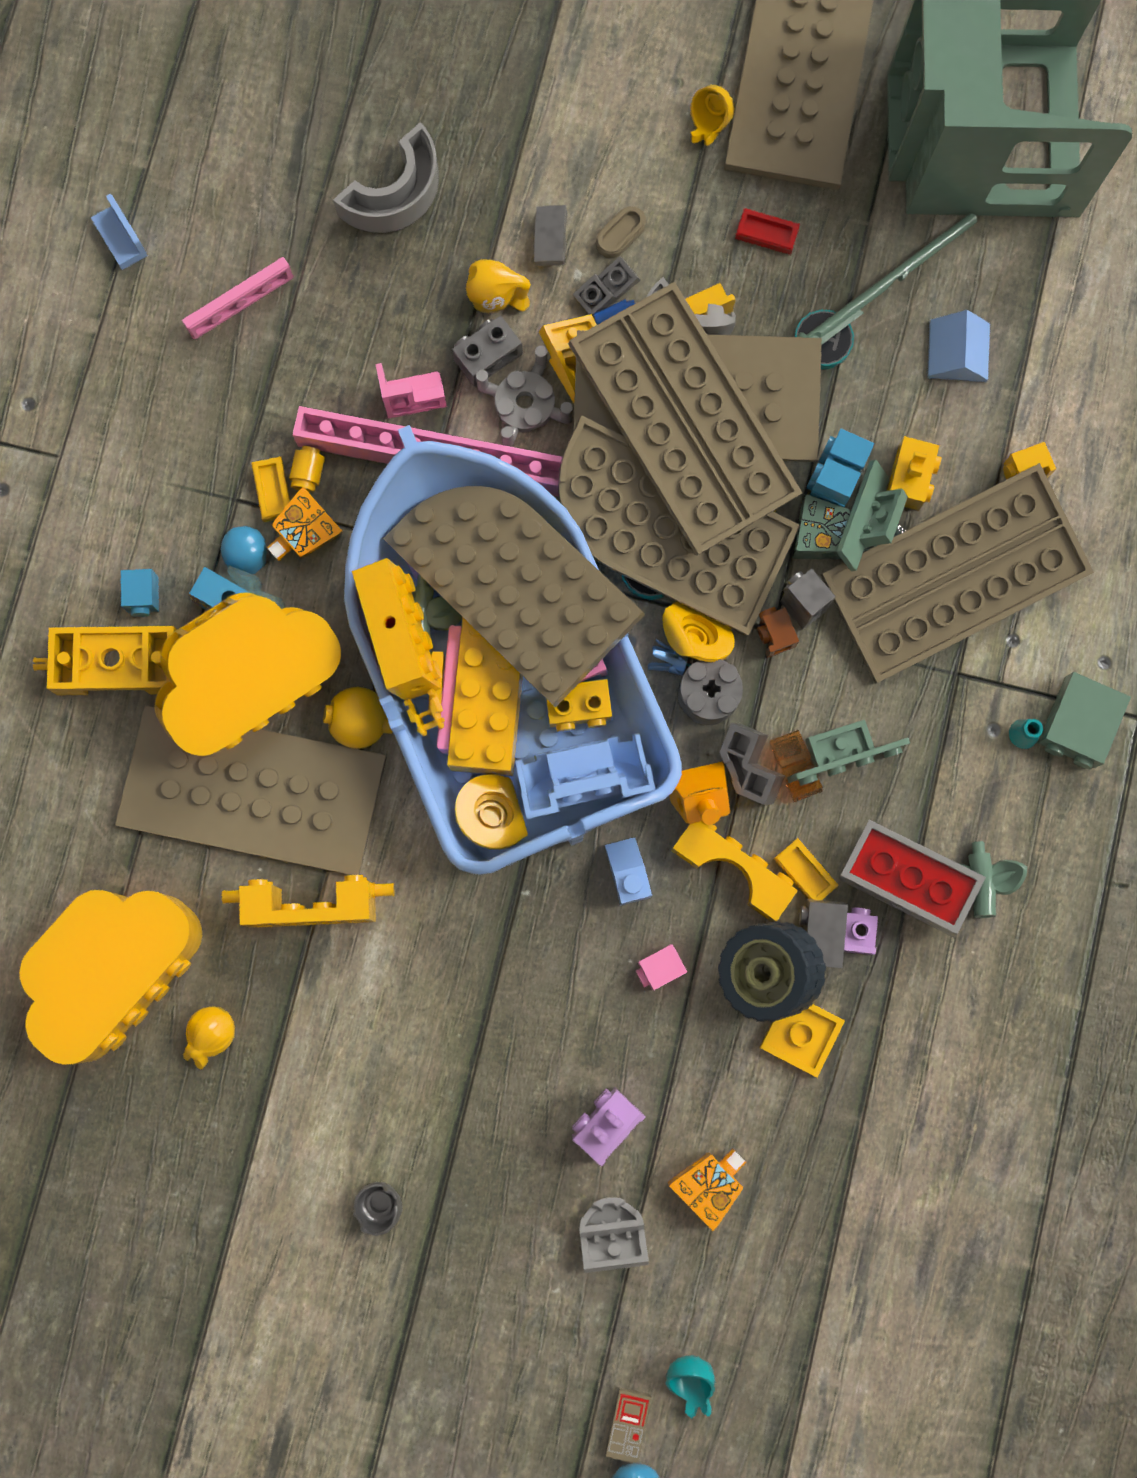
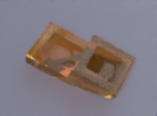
[770,730,823,802]

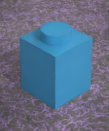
[121,569,159,617]

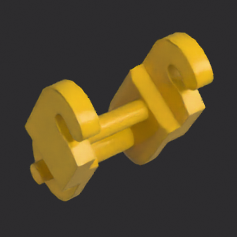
[404,689,445,736]

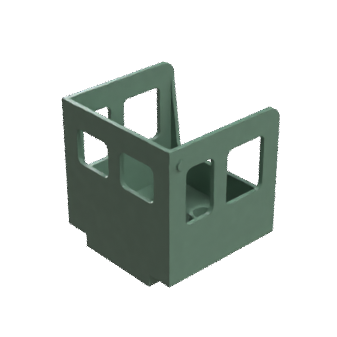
[887,0,1132,217]

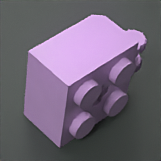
[572,1088,645,1166]

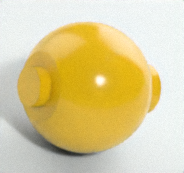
[323,687,392,749]

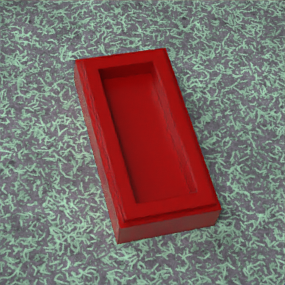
[735,208,800,255]

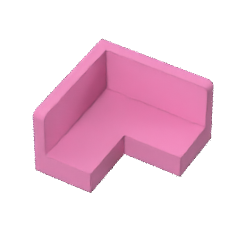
[375,363,447,419]

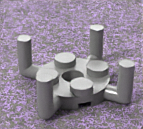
[476,345,573,447]

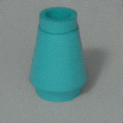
[1009,719,1043,749]

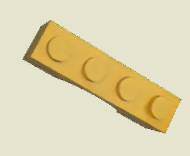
[671,821,798,922]

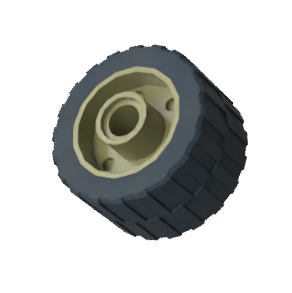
[718,921,826,1022]

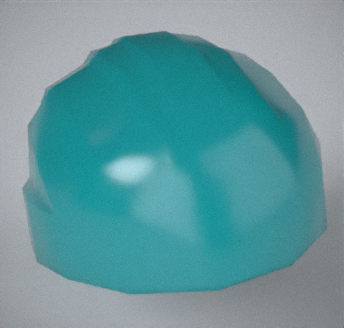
[665,1355,715,1419]

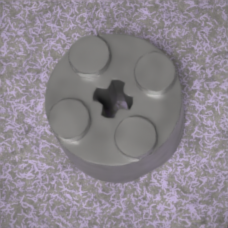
[678,659,743,725]

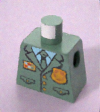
[792,495,851,559]

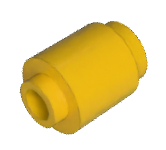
[289,446,325,493]

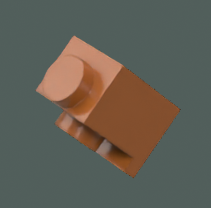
[757,607,799,658]

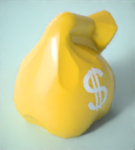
[466,259,531,314]

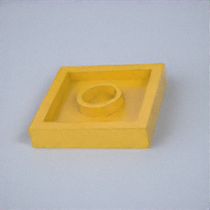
[759,1004,845,1078]

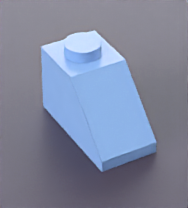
[605,837,652,906]

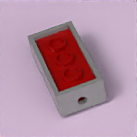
[840,820,986,938]

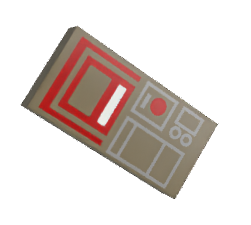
[605,1387,652,1463]

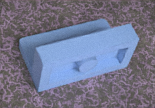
[91,193,148,270]

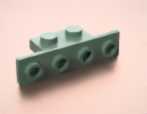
[837,460,908,572]
[787,720,910,786]

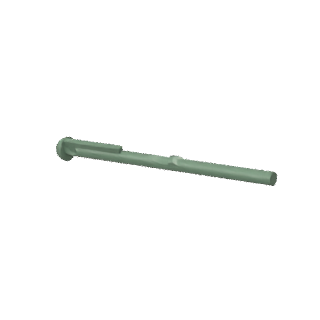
[796,213,977,345]

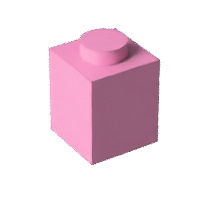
[636,944,687,991]

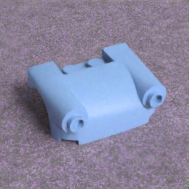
[515,733,655,819]

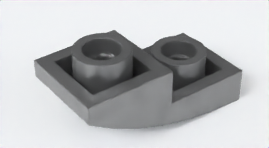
[534,205,567,266]
[573,256,640,317]

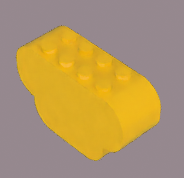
[155,592,341,756]
[20,890,202,1064]

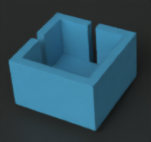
[806,429,875,507]

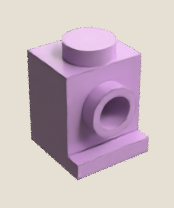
[844,908,878,955]

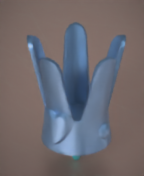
[648,639,691,676]

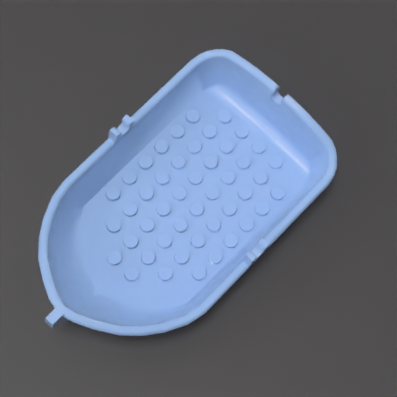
[344,425,682,875]

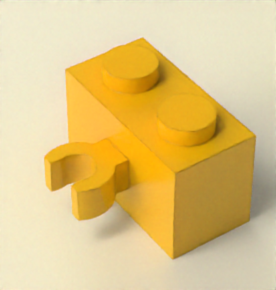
[887,436,941,511]

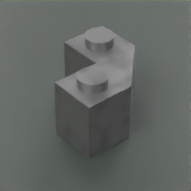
[720,723,785,805]

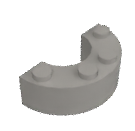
[333,122,439,233]

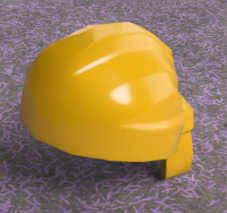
[691,85,734,146]
[183,1006,235,1070]

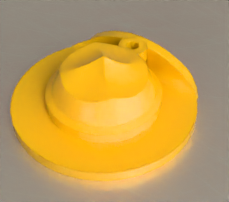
[662,602,735,662]
[454,774,528,850]

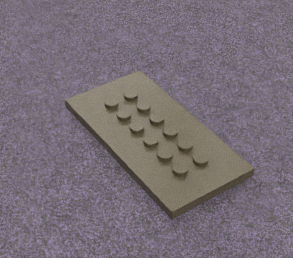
[724,0,873,190]
[568,282,802,556]
[574,330,822,462]
[820,463,1094,683]
[115,706,387,875]

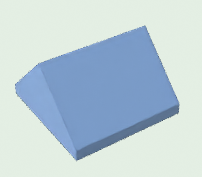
[927,310,990,382]

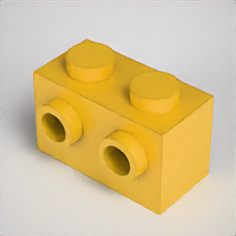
[546,679,612,732]

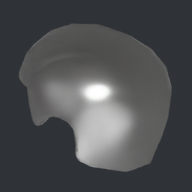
[353,1182,402,1236]

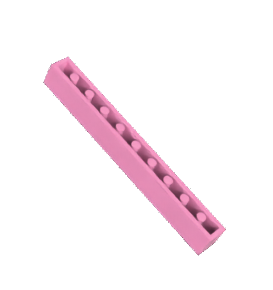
[292,406,562,497]

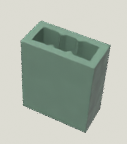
[1038,672,1131,769]

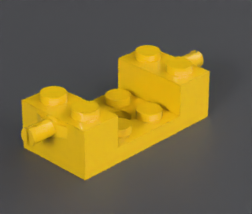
[33,626,177,696]
[222,875,395,928]

